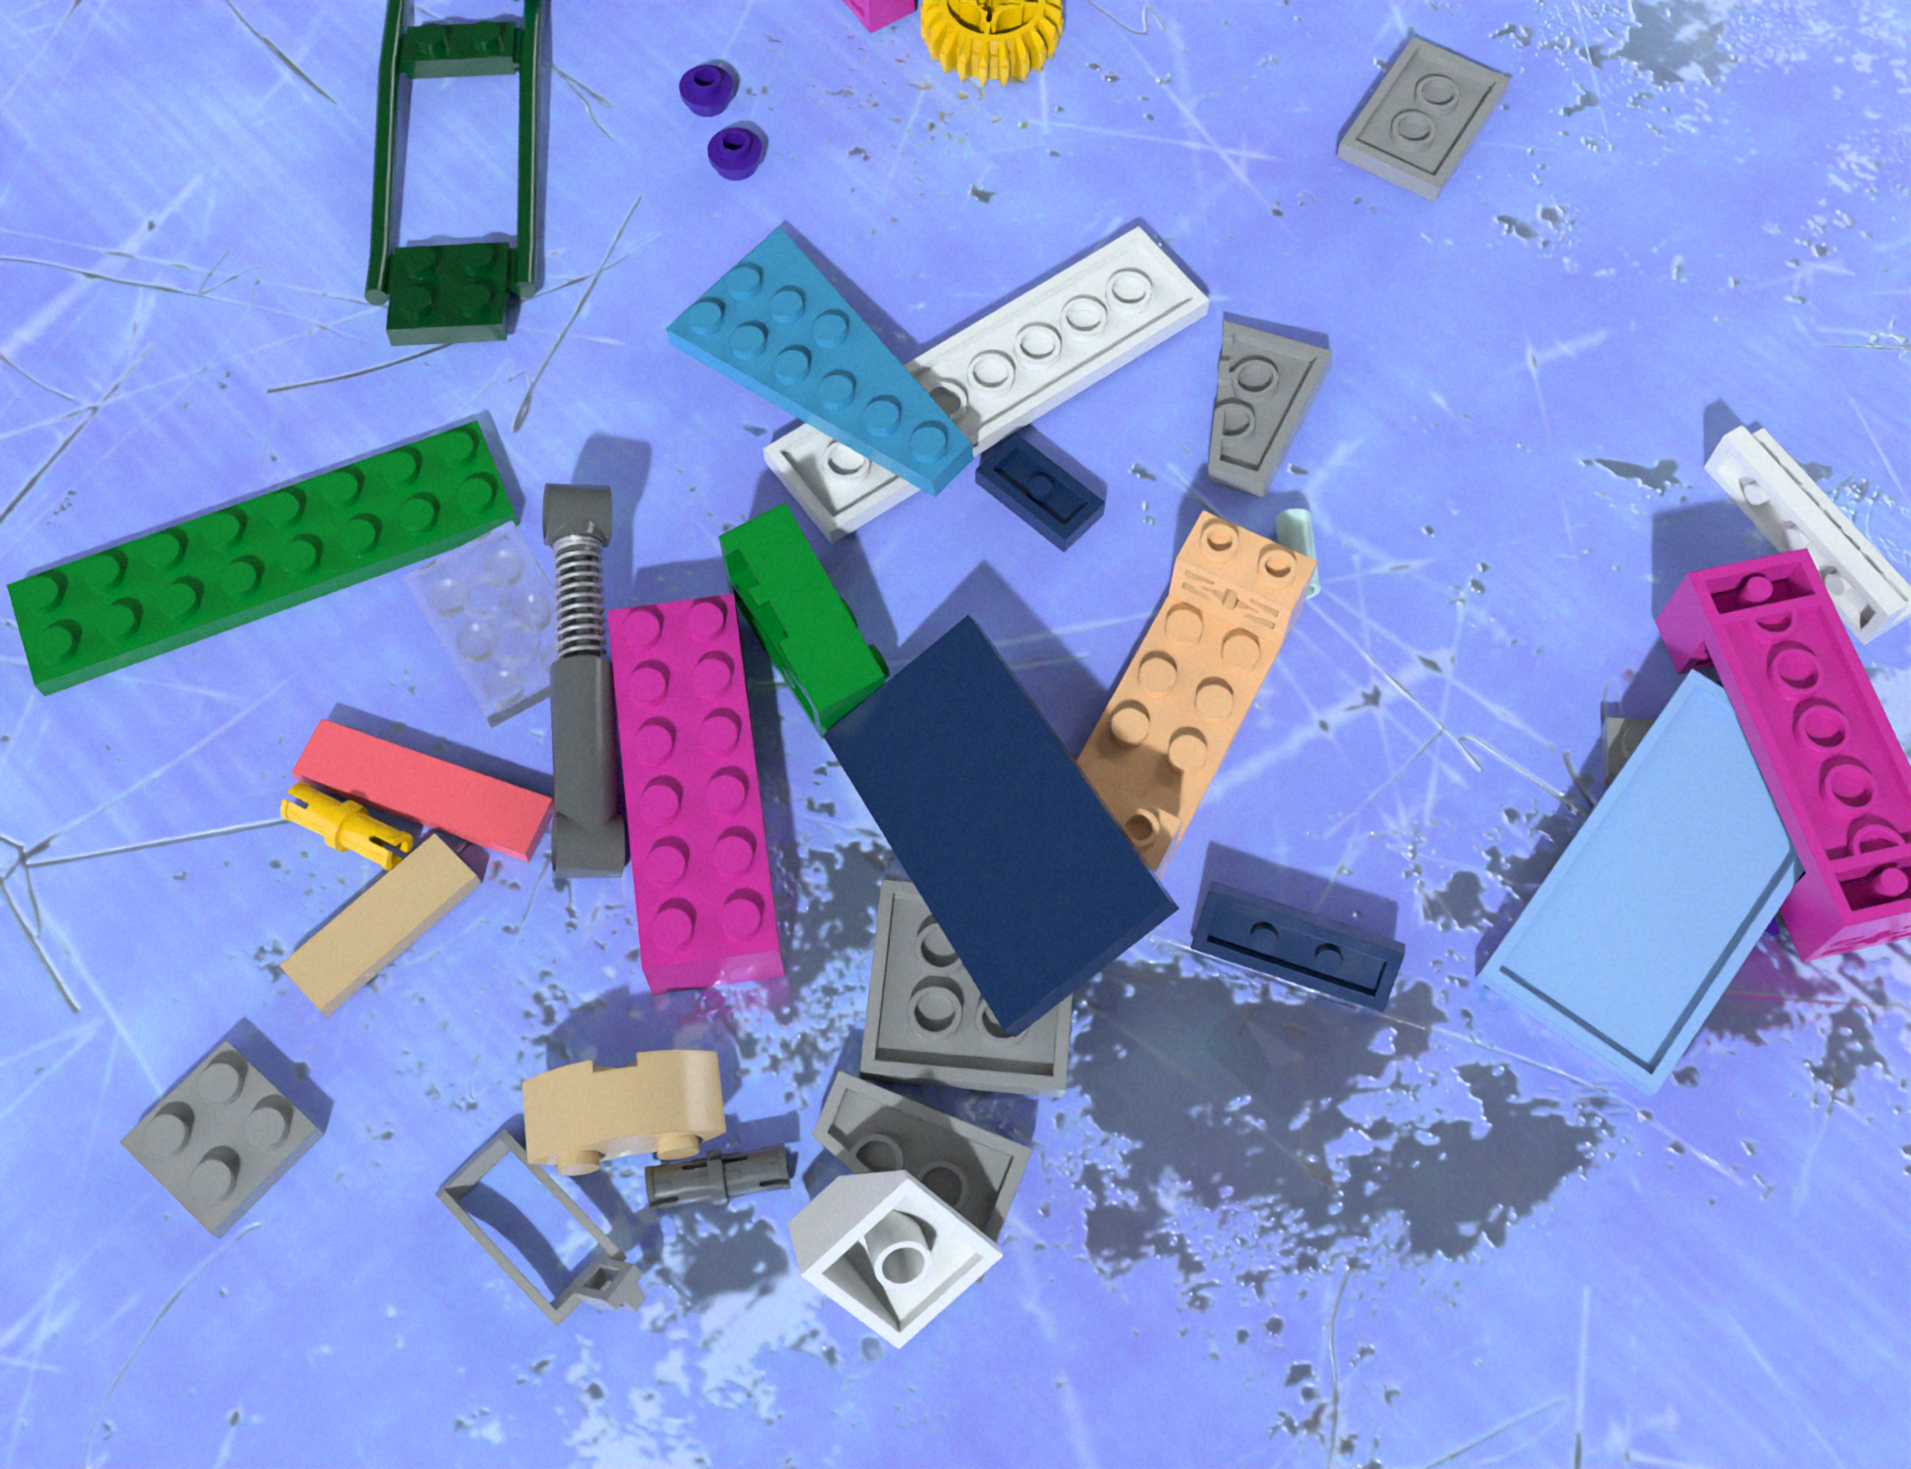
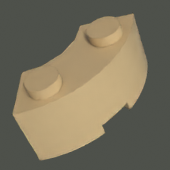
[522,1050,726,1176]

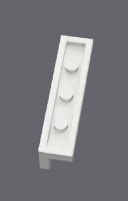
[1704,425,1911,645]

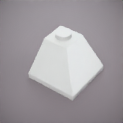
[787,1170,1004,1349]

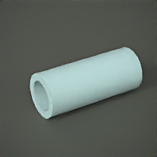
[1275,508,1321,600]

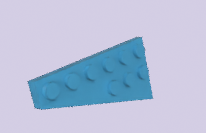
[666,226,974,498]

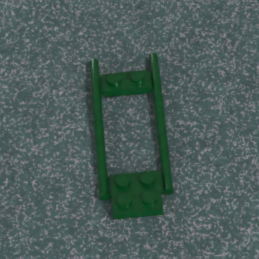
[364,0,545,346]

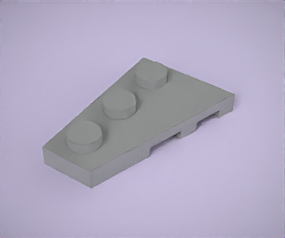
[1208,320,1332,498]

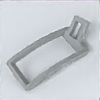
[435,1129,646,1327]

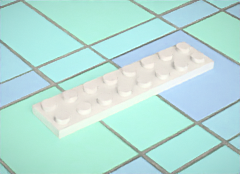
[763,226,1210,544]

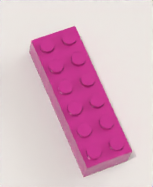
[607,593,785,995]

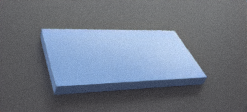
[1475,669,1804,1098]

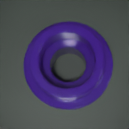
[679,65,734,117]
[707,127,763,181]

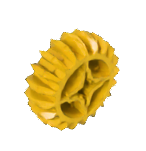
[920,0,1064,88]

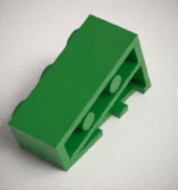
[718,502,890,739]

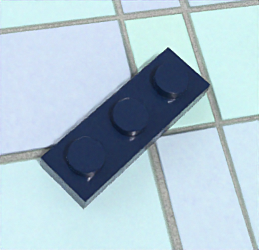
[1190,881,1405,1013]

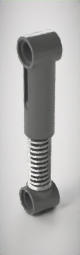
[542,483,625,879]

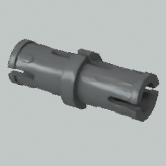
[645,1143,791,1213]

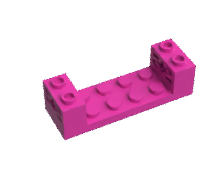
[1655,548,1911,963]

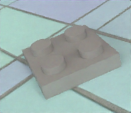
[119,1040,325,1239]

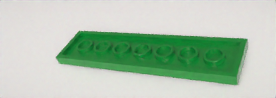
[7,420,519,697]

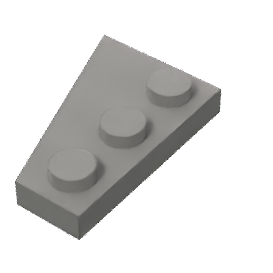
[812,1070,1033,1285]

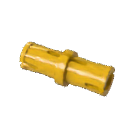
[280,781,413,871]

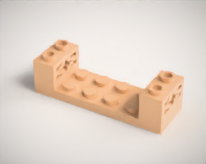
[1076,510,1318,881]

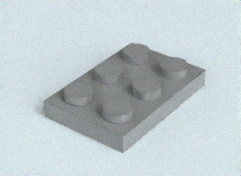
[1337,36,1511,203]

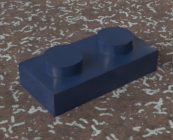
[975,433,1105,553]

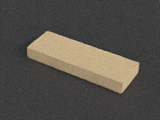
[278,833,481,1018]

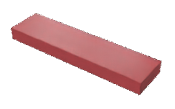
[291,718,554,863]

